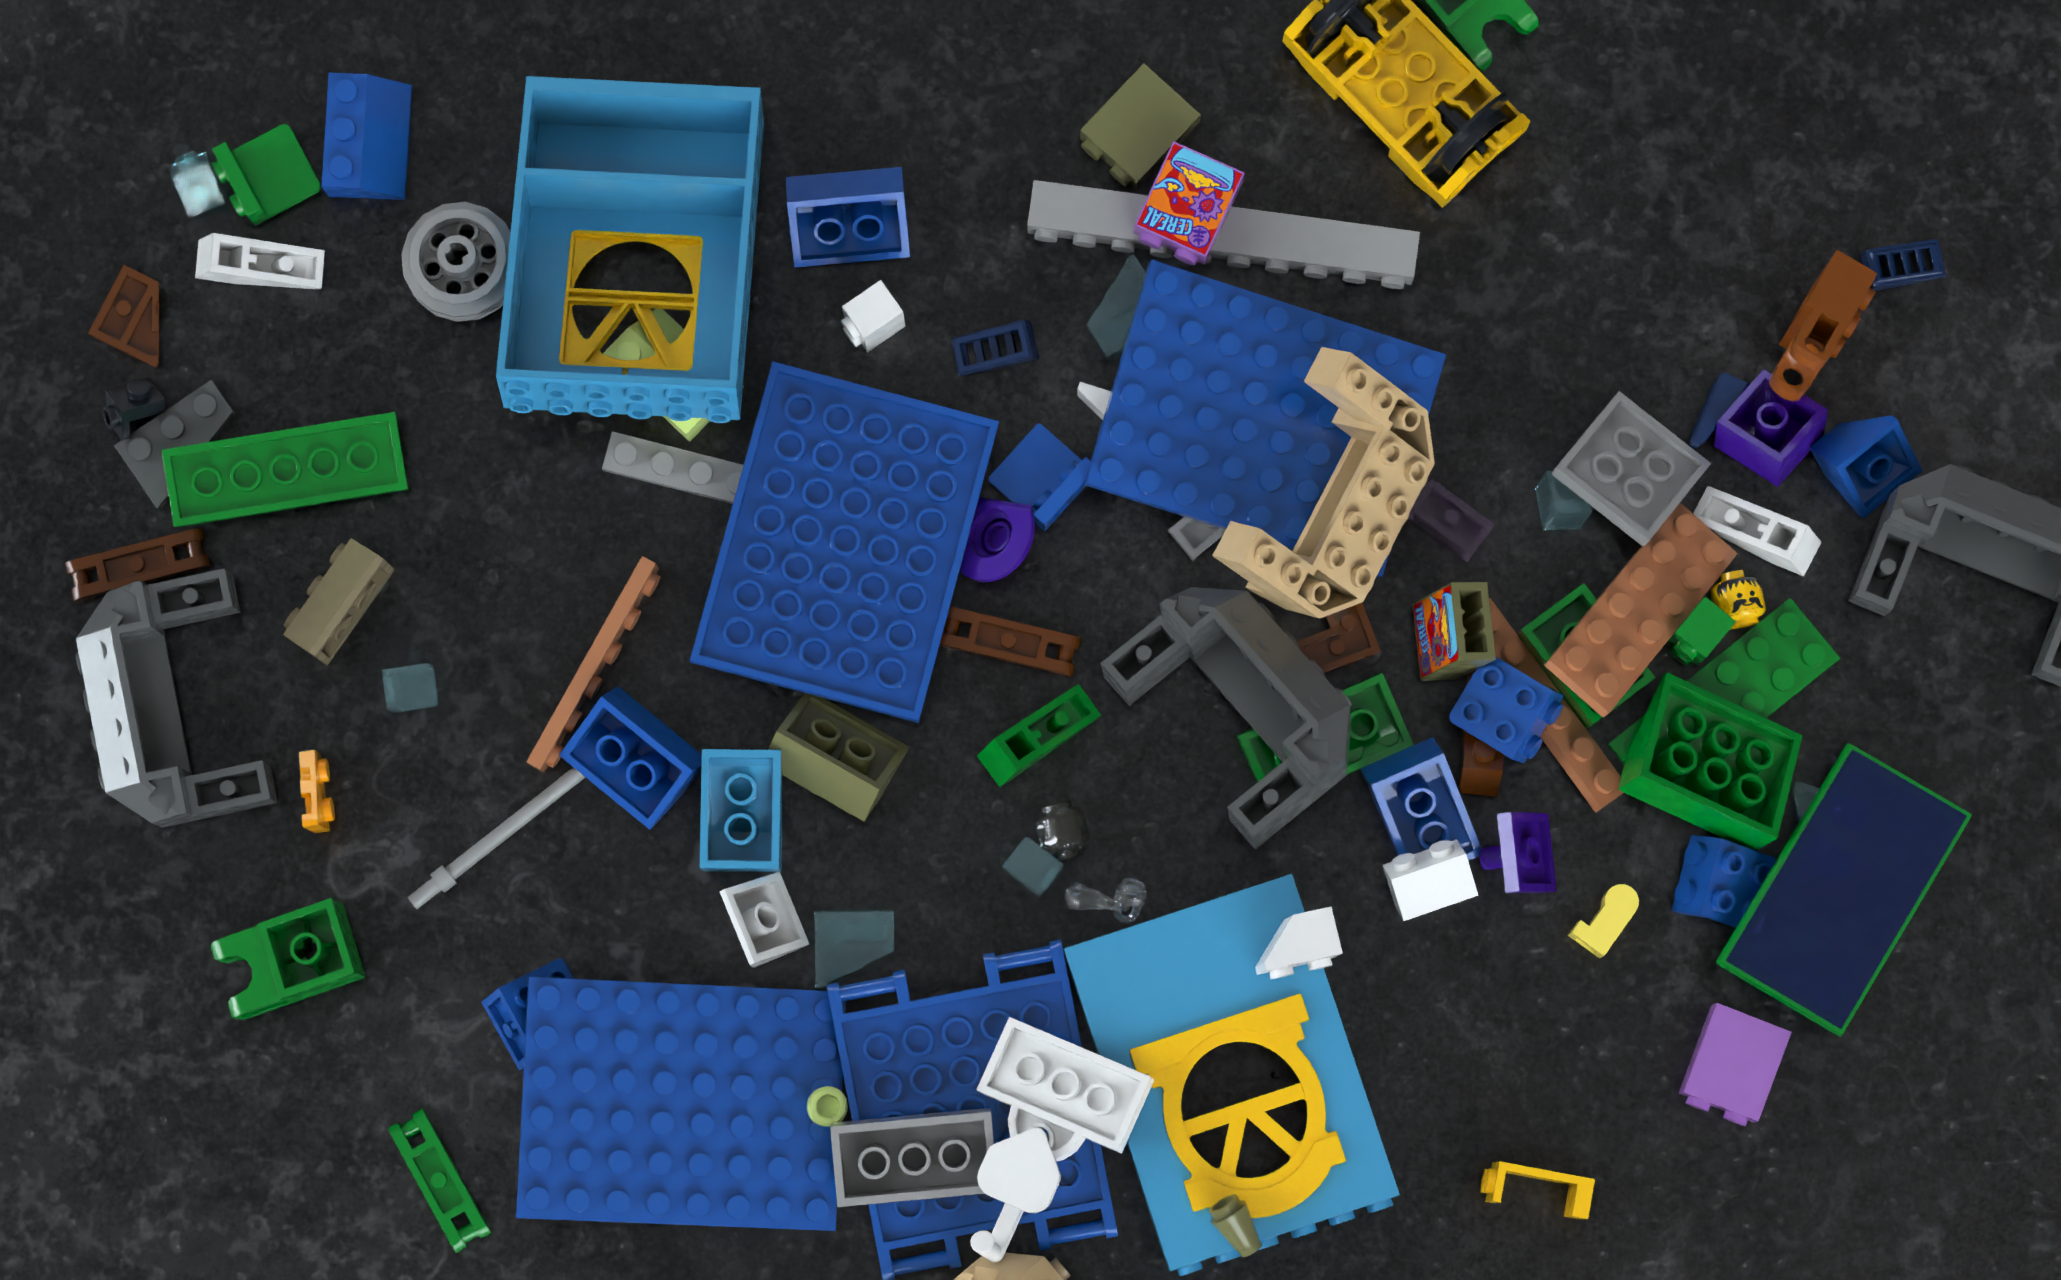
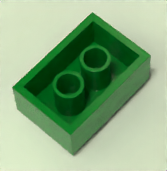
[1517,583,1656,729]

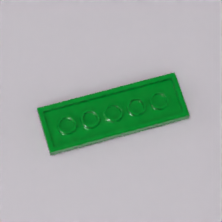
[161,412,409,528]
[1607,598,1840,766]

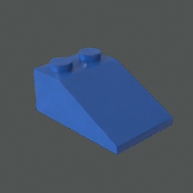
[1361,737,1482,860]

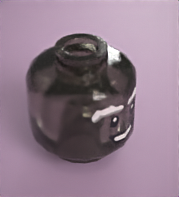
[1035,801,1090,861]

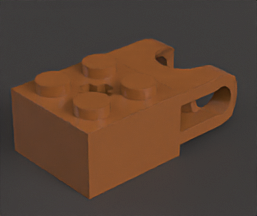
[1769,250,1878,401]

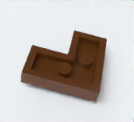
[1297,603,1381,673]

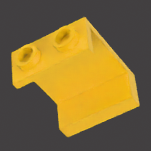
[1480,1161,1595,1219]

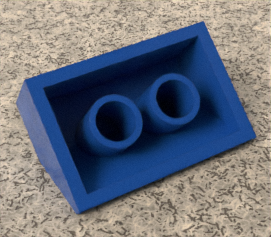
[321,72,412,200]
[786,167,910,268]
[559,686,702,830]

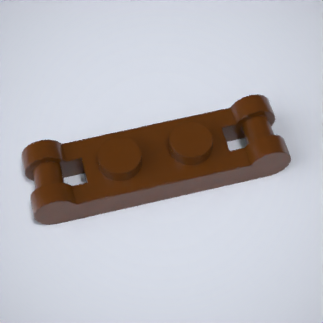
[65,528,211,602]
[940,606,1081,677]

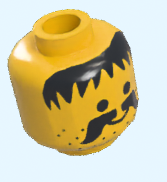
[1710,570,1766,630]

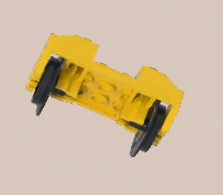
[1282,0,1530,208]

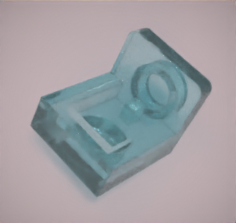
[170,151,225,217]

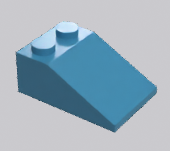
[700,749,782,872]

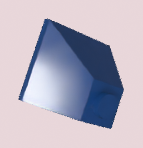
[1810,416,1923,519]

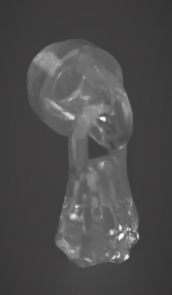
[1065,878,1147,923]

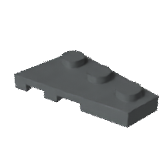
[114,380,235,511]

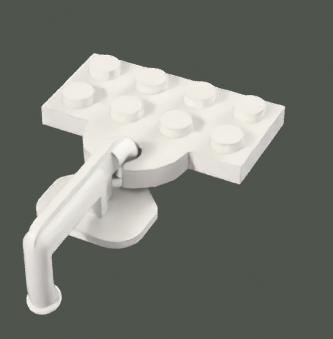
[970,1017,1154,1262]

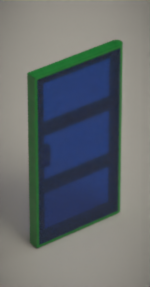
[1716,743,1972,1037]

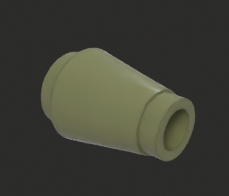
[1209,1194,1262,1257]

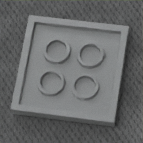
[1551,391,1711,547]

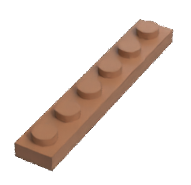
[526,556,661,773]
[1489,598,1624,813]

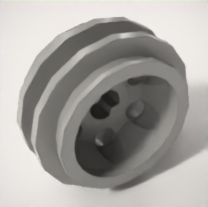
[401,202,510,322]

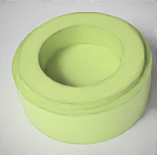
[806,1086,848,1127]

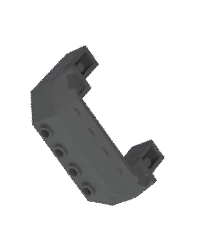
[1848,464,2061,687]
[76,568,278,828]
[1101,587,1352,850]

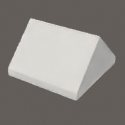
[720,872,809,968]

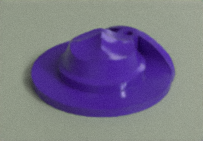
[960,497,1035,582]

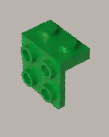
[211,124,321,226]

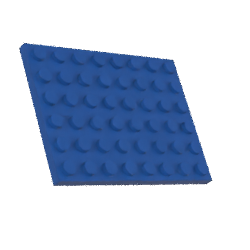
[1084,260,1446,578]
[690,361,999,723]
[515,977,846,1231]

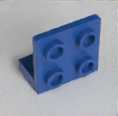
[988,424,1091,532]
[481,958,574,1071]

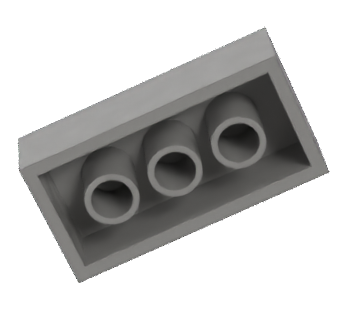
[830,1108,994,1207]

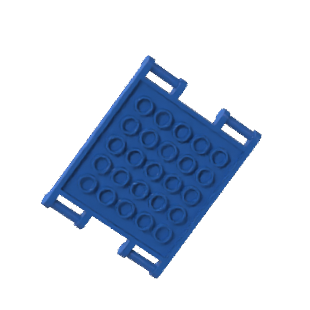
[827,939,1118,1280]

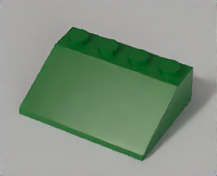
[1618,672,1803,851]

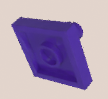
[1479,812,1557,893]

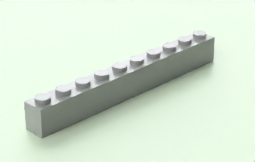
[1027,180,1420,289]

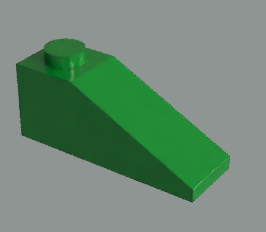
[977,684,1101,788]

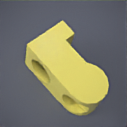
[1568,884,1639,959]

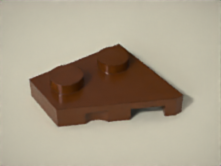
[88,265,159,369]

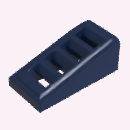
[1861,239,1946,291]
[951,319,1039,376]
[1687,372,1750,450]

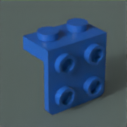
[1449,656,1564,763]
[1671,835,1777,934]

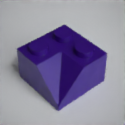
[1714,369,1828,487]

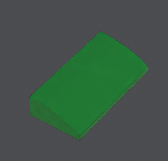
[1236,673,1414,782]

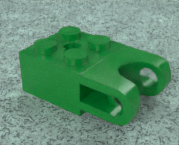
[1417,0,1539,73]
[210,898,366,1020]

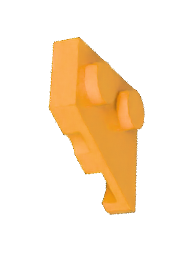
[299,750,335,833]

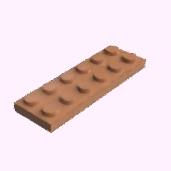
[1544,503,1738,718]

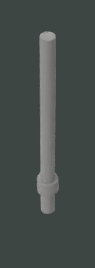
[407,767,585,909]

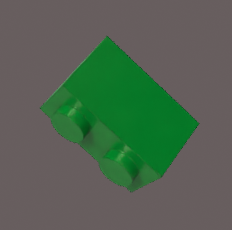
[1666,597,1736,667]

